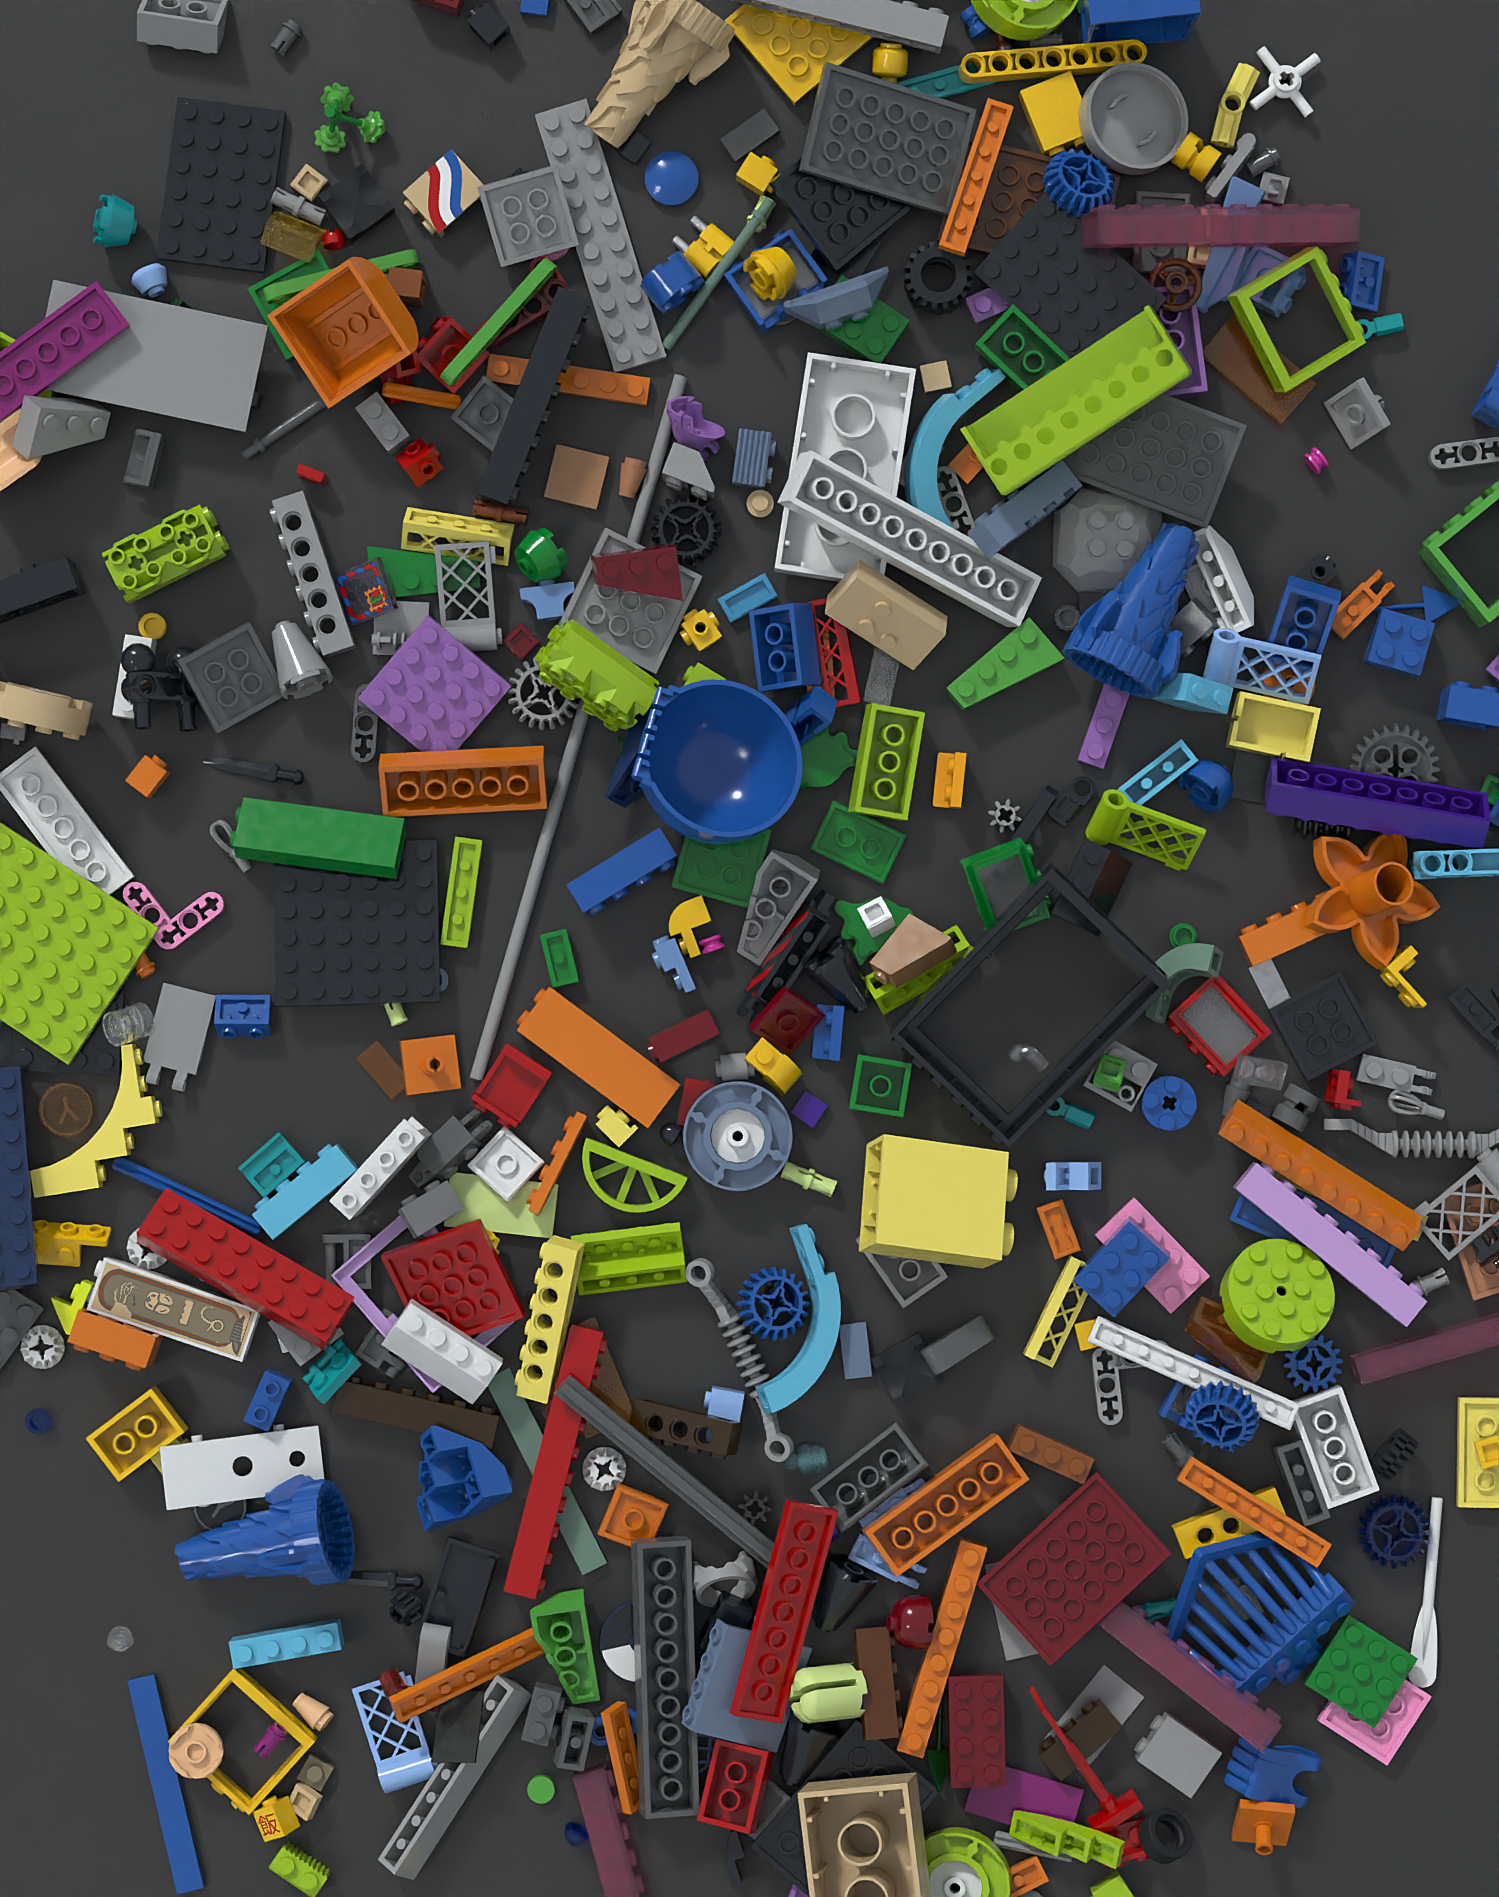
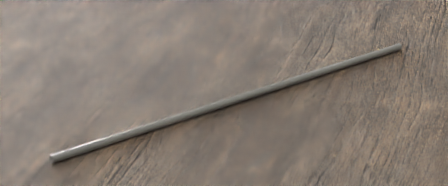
[470,374,687,1081]

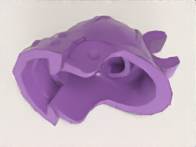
[666,396,725,461]

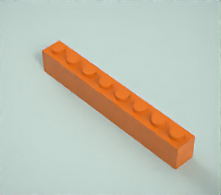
[1218,1099,1423,1251]
[895,1536,987,1758]

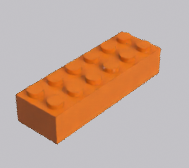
[379,746,548,817]
[861,1433,1029,1577]

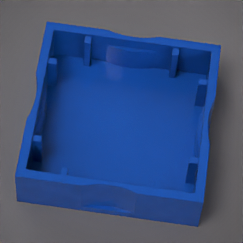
[1078,0,1201,44]

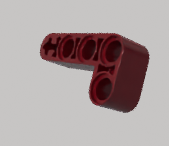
[475,256,569,351]

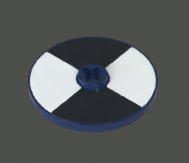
[599,1601,635,1683]

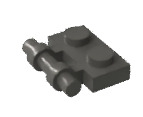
[355,1308,407,1379]

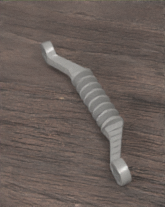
[1324,1119,1499,1159]
[685,1258,794,1462]

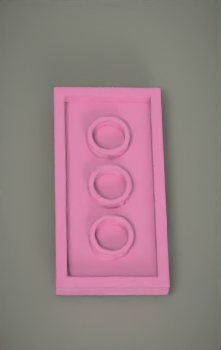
[1095,1197,1210,1314]

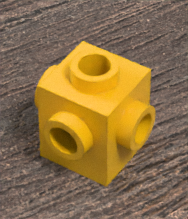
[680,609,722,653]

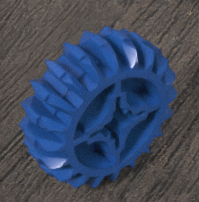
[1042,149,1116,219]
[736,1267,810,1341]
[1185,1380,1260,1451]

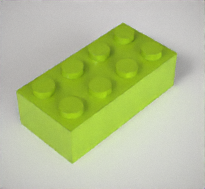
[848,703,925,821]

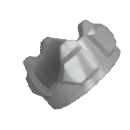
[692,1550,757,1607]

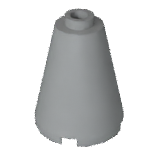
[272,621,333,699]

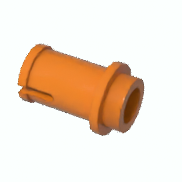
[135,952,156,979]

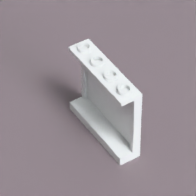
[330,1116,433,1220]

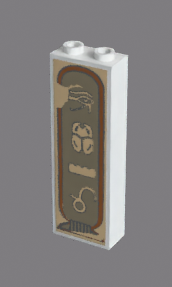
[86,1256,261,1362]

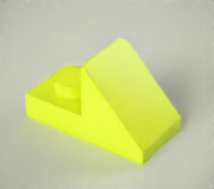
[51,1279,95,1335]

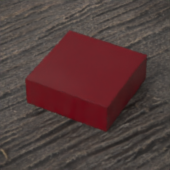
[503,623,541,661]

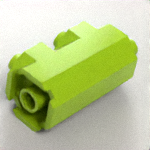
[102,504,230,604]
[535,619,659,732]

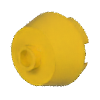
[743,247,797,301]

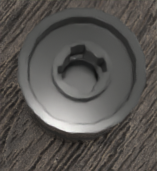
[1271,1083,1321,1133]

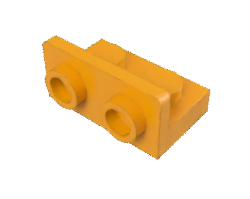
[933,752,967,809]

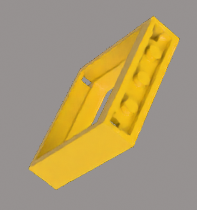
[168,1668,318,1815]

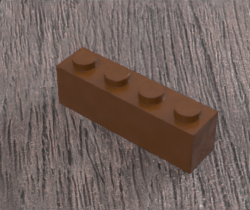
[853,1626,903,1741]

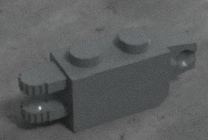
[408,1108,493,1190]

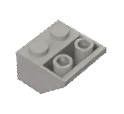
[662,442,715,501]
[1083,1041,1158,1112]

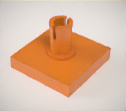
[399,1034,461,1095]
[1232,1799,1295,1855]

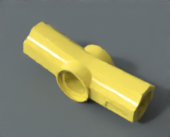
[1210,63,1260,148]

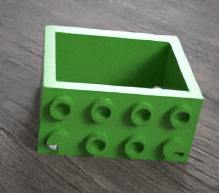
[1418,481,1499,628]

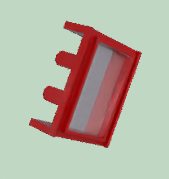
[1167,975,1272,1077]

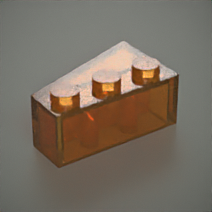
[1185,1296,1268,1384]

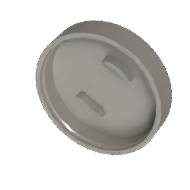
[1079,63,1188,175]

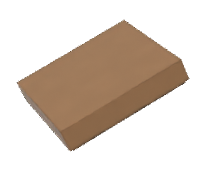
[544,444,610,511]

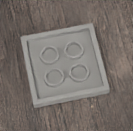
[478,164,579,267]

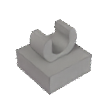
[1259,172,1290,206]

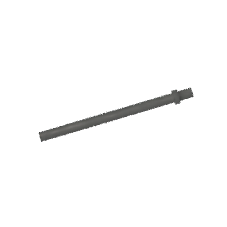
[241,397,326,460]

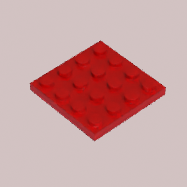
[381,1218,525,1336]

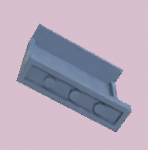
[682,1619,812,1753]

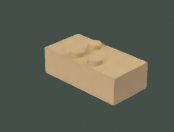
[825,559,948,670]

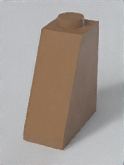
[870,914,957,988]

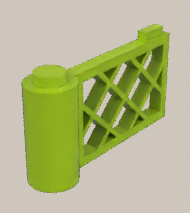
[1086,789,1206,871]

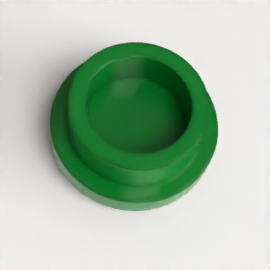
[1169,923,1197,948]

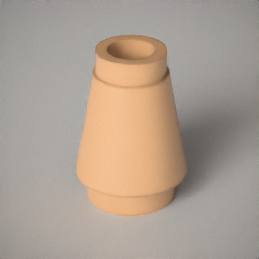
[292,1692,334,1732]

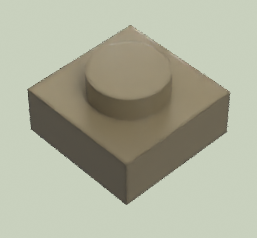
[297,1753,335,1792]

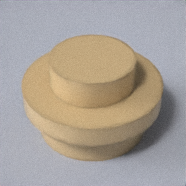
[747,490,774,517]

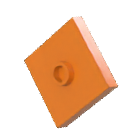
[597,1483,669,1547]

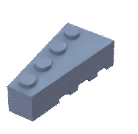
[968,460,1083,559]

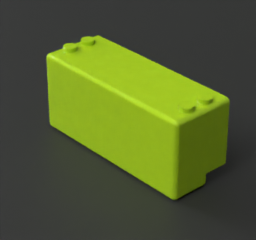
[960,305,1192,495]

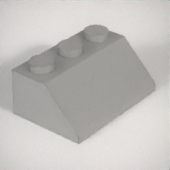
[137,0,229,54]

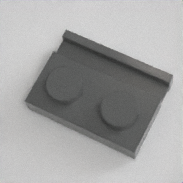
[566,0,623,35]

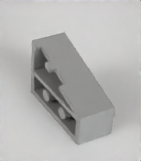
[12,395,111,459]

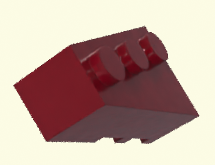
[591,544,683,601]

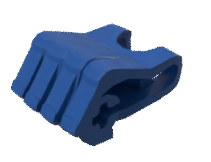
[1224,1731,1323,1808]

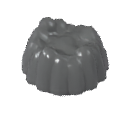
[1055,605,1081,631]

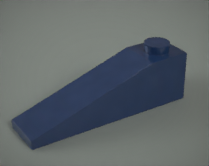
[605,702,656,808]

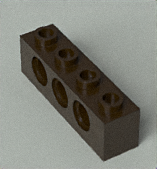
[629,1398,743,1459]

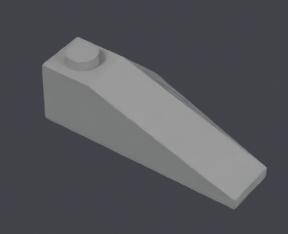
[737,849,821,966]

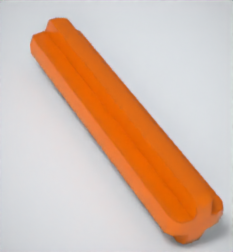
[382,382,461,410]

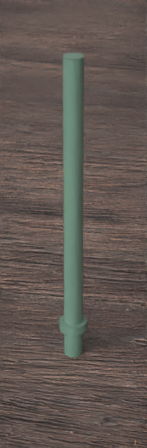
[662,197,775,350]

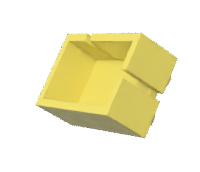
[1225,691,1321,762]

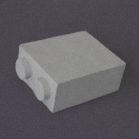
[1134,1711,1222,1798]

